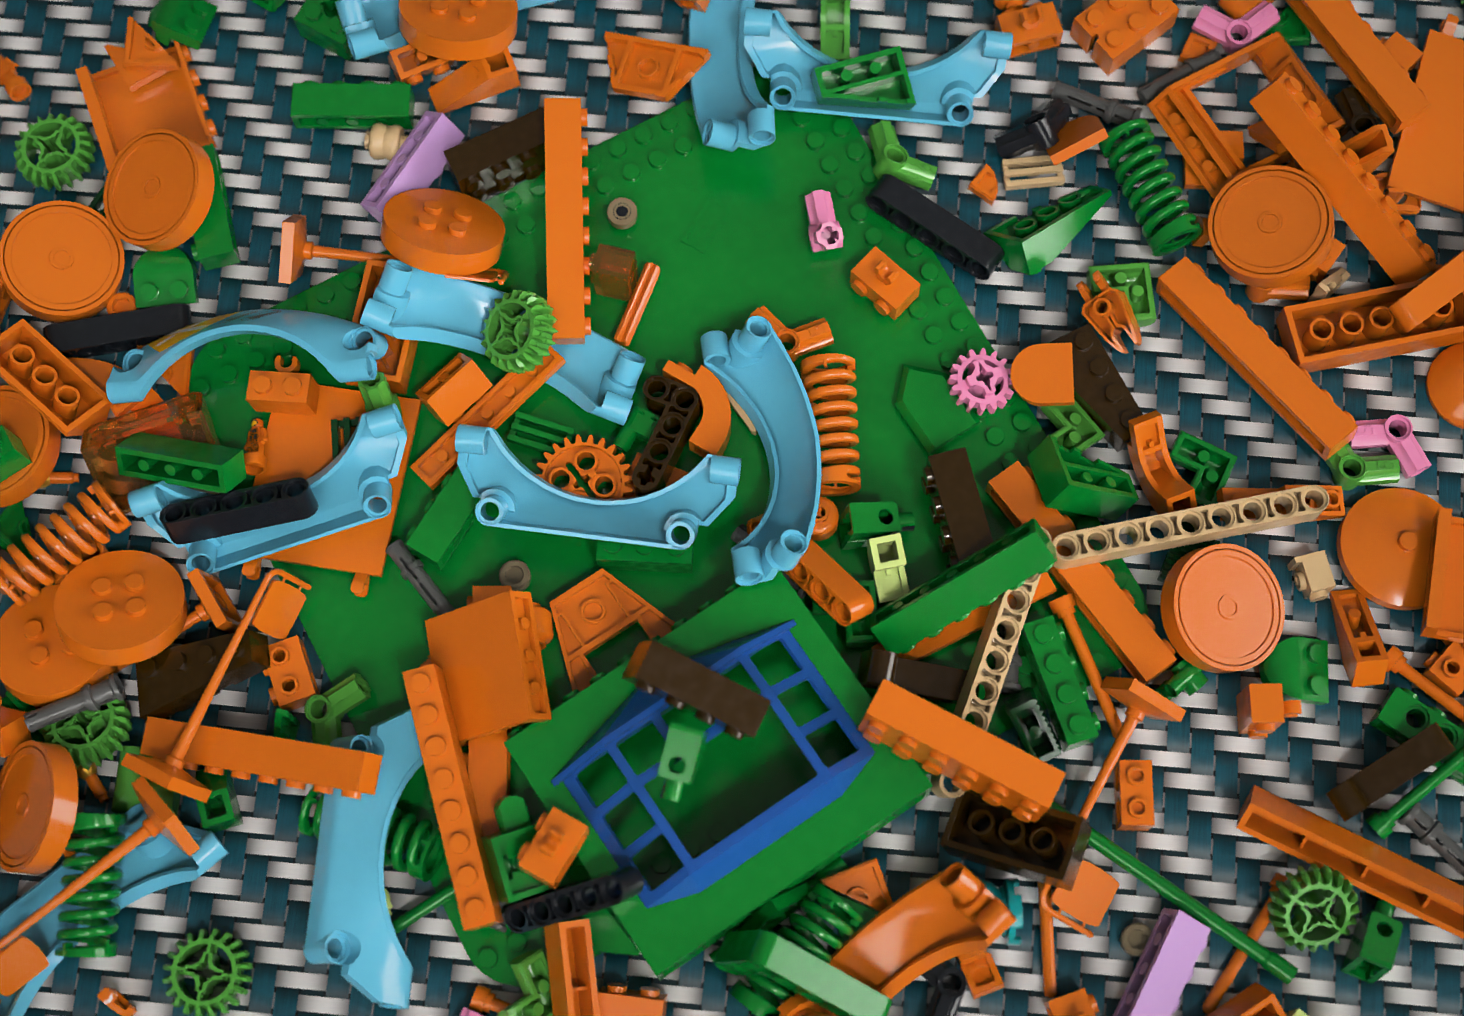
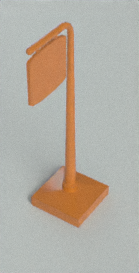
[279,214,509,285]
[5,568,248,709]
[120,568,312,803]
[1039,676,1186,938]
[0,776,200,1003]

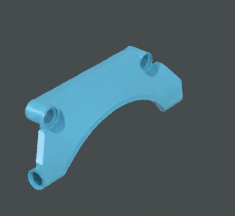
[743,7,1013,127]
[128,403,407,574]
[455,424,741,550]
[304,709,424,1009]
[0,803,229,1016]

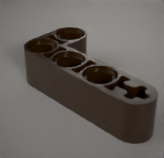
[632,375,701,496]
[857,649,980,704]
[1325,722,1456,822]

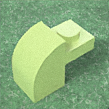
[867,533,910,603]

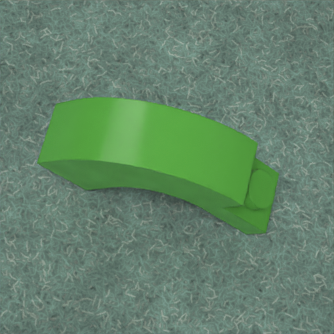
[820,0,850,61]

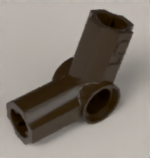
[1334,86,1378,143]

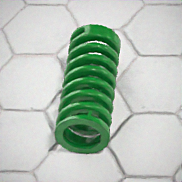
[1098,118,1203,257]
[298,785,445,882]
[55,812,128,958]
[728,882,863,1016]

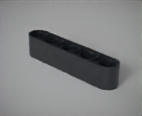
[865,174,1004,280]
[43,303,192,358]
[159,477,319,545]
[505,866,644,934]

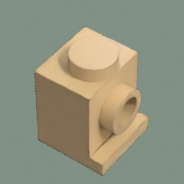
[1287,550,1336,602]

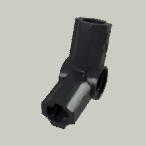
[994,98,1072,159]
[922,960,967,1016]

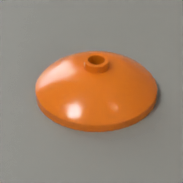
[1426,343,1464,429]

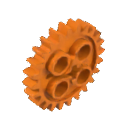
[536,434,634,499]

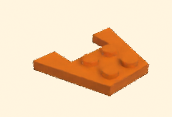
[549,568,675,692]

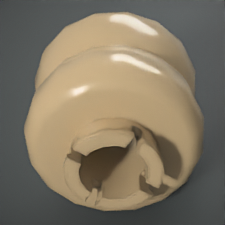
[364,123,409,161]

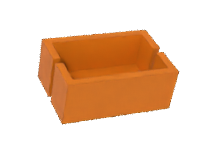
[1070,0,1180,76]

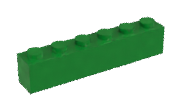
[870,518,1057,654]

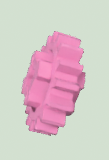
[947,348,1014,416]

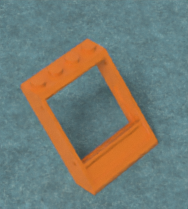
[1147,31,1347,199]

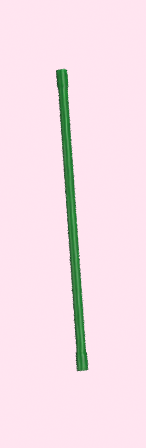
[854,668,1298,985]

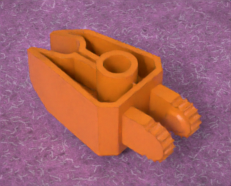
[1076,270,1142,354]

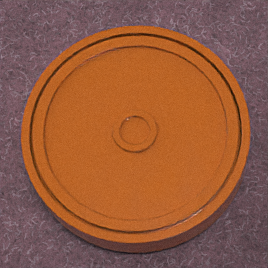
[399,0,518,61]
[103,128,214,252]
[1208,165,1335,288]
[380,188,505,275]
[0,200,125,323]
[0,385,61,508]
[1160,543,1285,673]
[53,550,188,666]
[0,584,117,707]
[0,741,78,875]

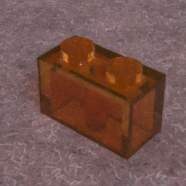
[588,243,639,302]

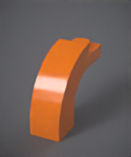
[662,360,731,458]
[1127,410,1197,515]

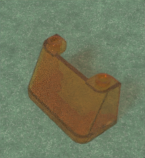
[80,392,220,514]

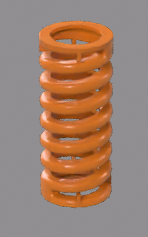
[800,353,861,497]
[0,480,132,608]

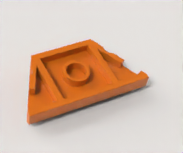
[604,31,711,102]

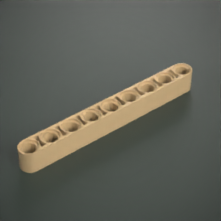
[1052,485,1329,569]
[930,527,1052,798]

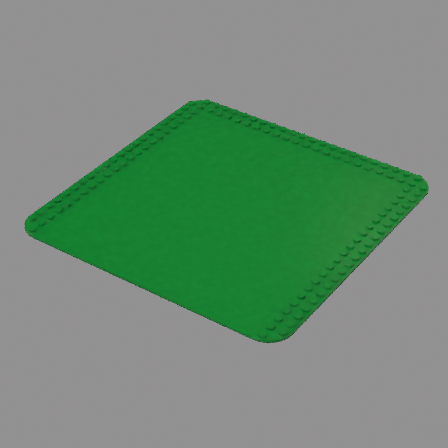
[189,66,1148,987]

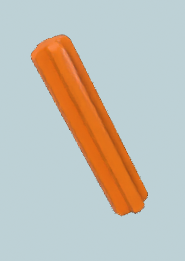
[614,262,660,347]

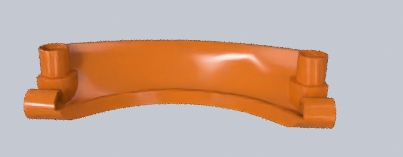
[797,862,1017,1016]

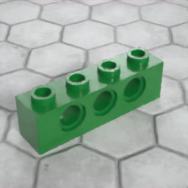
[1369,687,1464,786]

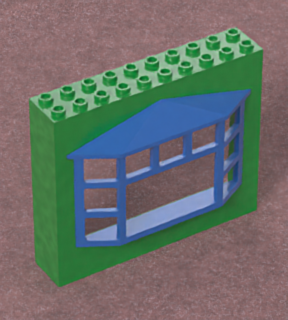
[504,571,933,981]

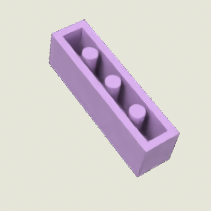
[360,111,465,224]
[1113,908,1211,1016]

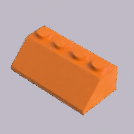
[0,319,112,437]

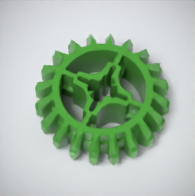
[13,113,97,192]
[480,290,558,374]
[43,699,133,770]
[1267,863,1360,953]
[162,928,253,1016]

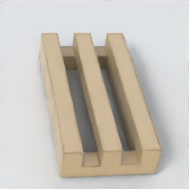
[1001,155,1065,191]

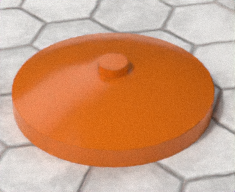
[1336,488,1442,611]

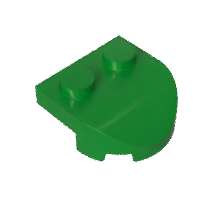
[147,0,218,51]
[133,247,199,308]
[1259,637,1329,705]

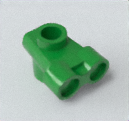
[1155,658,1209,700]

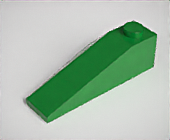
[984,185,1112,275]

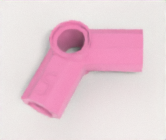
[1192,0,1281,54]
[804,190,843,253]
[1348,414,1432,479]

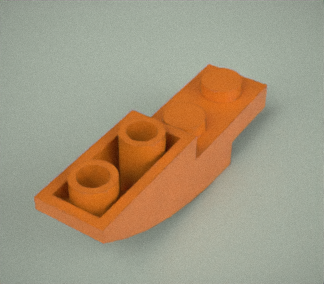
[1216,485,1346,522]

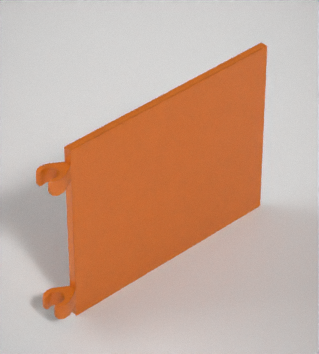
[1385,14,1464,214]
[242,385,422,597]

